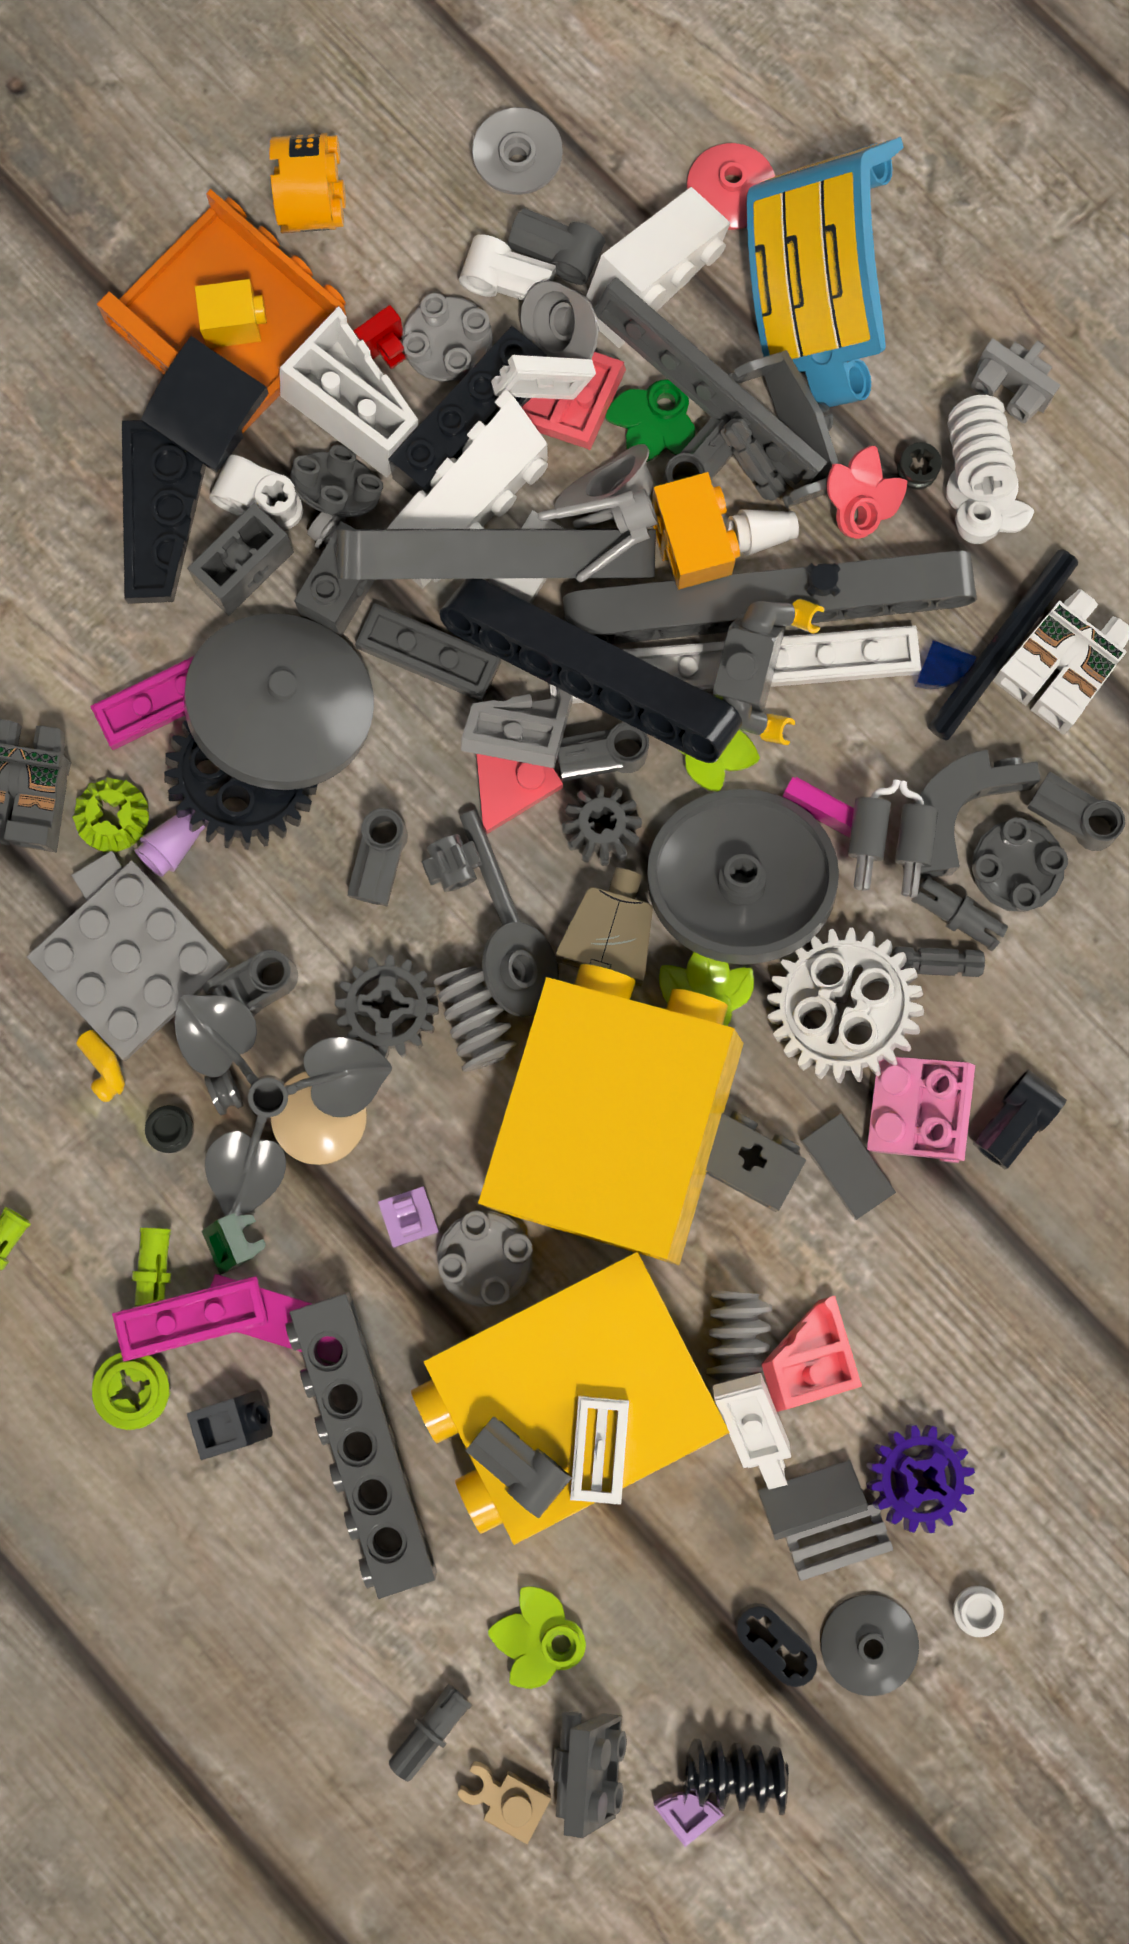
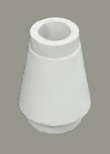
[727,509,799,556]

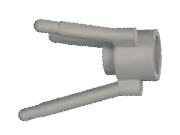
[538,488,658,582]

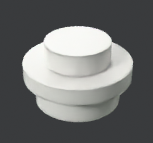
[953,1586,1004,1637]

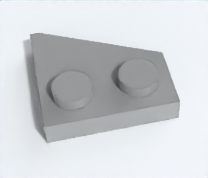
[461,689,573,768]

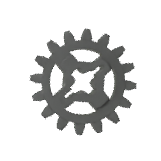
[335,955,439,1059]

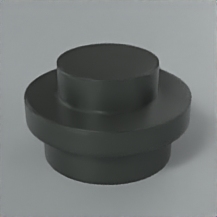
[145,1105,194,1153]

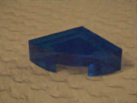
[915,640,976,689]

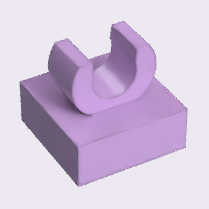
[378,1186,439,1248]

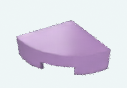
[653,1792,724,1847]

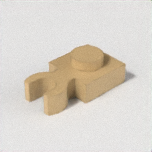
[457,1761,551,1845]

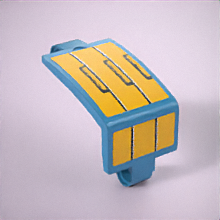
[747,137,904,408]

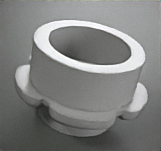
[307,512,346,549]

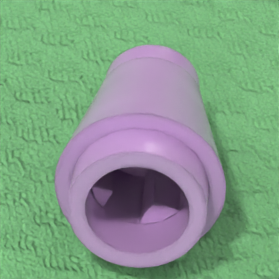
[135,814,205,877]

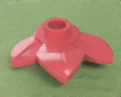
[827,446,907,539]

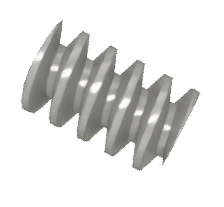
[433,966,517,1072]
[706,1290,772,1390]

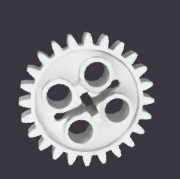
[767,928,924,1083]

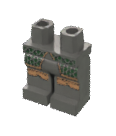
[0,719,71,853]

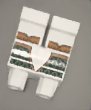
[993,589,1129,735]

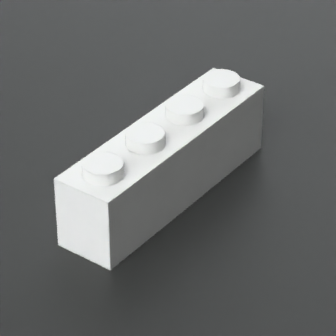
[387,389,548,589]

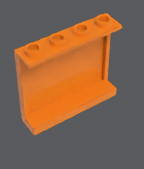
[97,189,348,433]

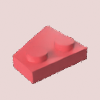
[521,352,626,450]

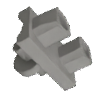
[971,338,1061,423]

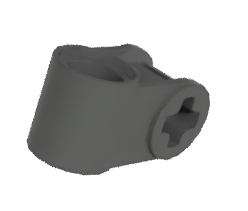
[202,950,298,1016]

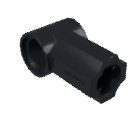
[973,1069,1067,1170]

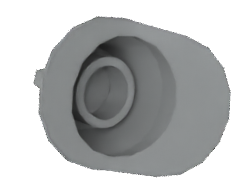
[521,281,599,359]
[554,444,658,521]

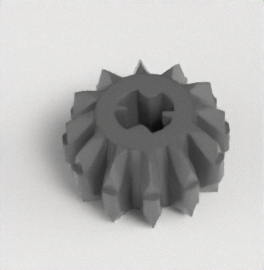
[562,784,642,866]

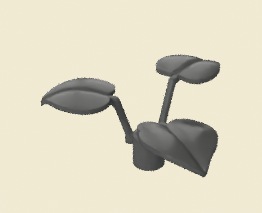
[175,995,392,1216]

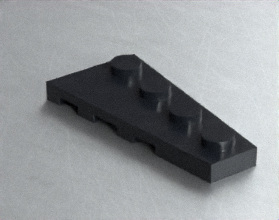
[122,420,206,604]

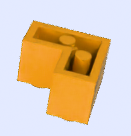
[652,472,740,590]

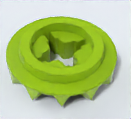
[72,777,149,852]
[92,1353,171,1430]

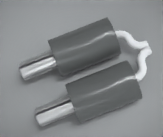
[848,780,938,898]

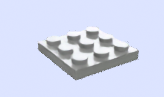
[27,860,230,1061]

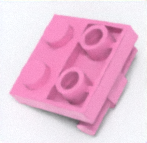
[867,1057,975,1163]

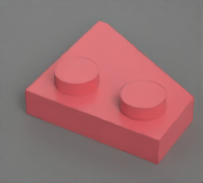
[476,754,563,834]
[761,1296,862,1412]

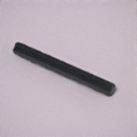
[929,549,1078,741]

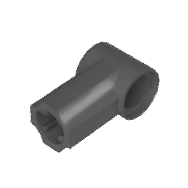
[508,208,606,285]
[661,417,734,485]
[557,722,649,781]
[1027,771,1126,851]
[347,808,408,906]
[465,1416,572,1518]

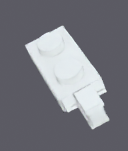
[713,1373,791,1490]

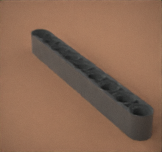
[562,551,977,644]

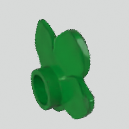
[605,379,695,462]

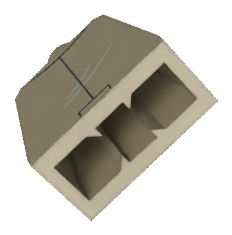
[556,868,653,987]

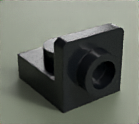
[187,1390,273,1460]

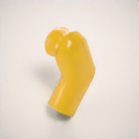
[76,1030,125,1102]

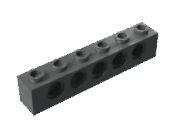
[285,1292,437,1599]

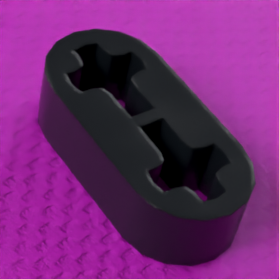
[735,1603,817,1687]

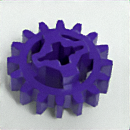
[866,1424,975,1533]

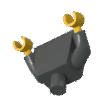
[713,599,825,745]

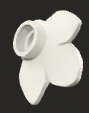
[946,470,1034,544]

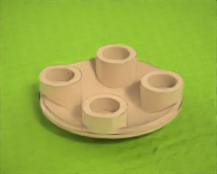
[271,1071,367,1165]

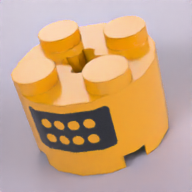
[269,133,346,233]

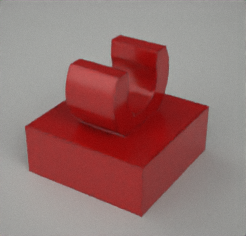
[353,305,406,369]

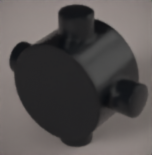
[806,563,841,597]

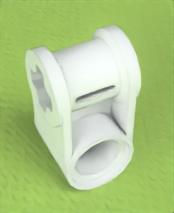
[209,455,304,530]

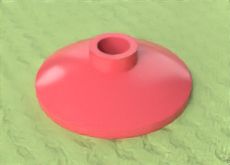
[687,143,775,230]

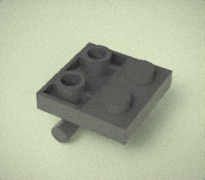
[553,1712,627,1838]

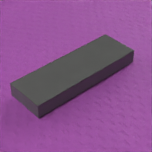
[355,603,502,702]

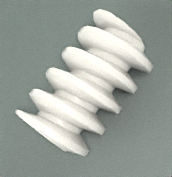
[947,395,1018,501]

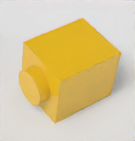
[195,279,267,348]

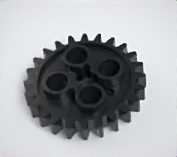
[164,720,318,850]

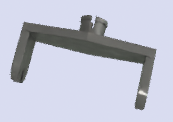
[728,350,839,508]

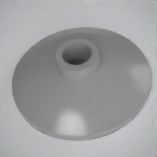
[472,107,563,195]

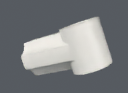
[459,235,556,301]

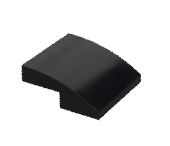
[141,336,269,473]

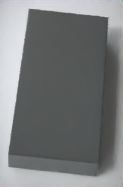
[800,1113,896,1220]
[758,1460,868,1541]

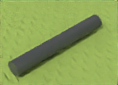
[460,810,521,925]

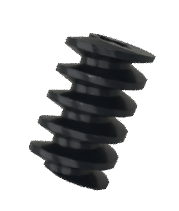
[683,1738,789,1815]

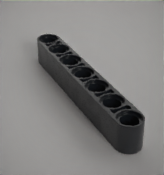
[439,579,742,763]

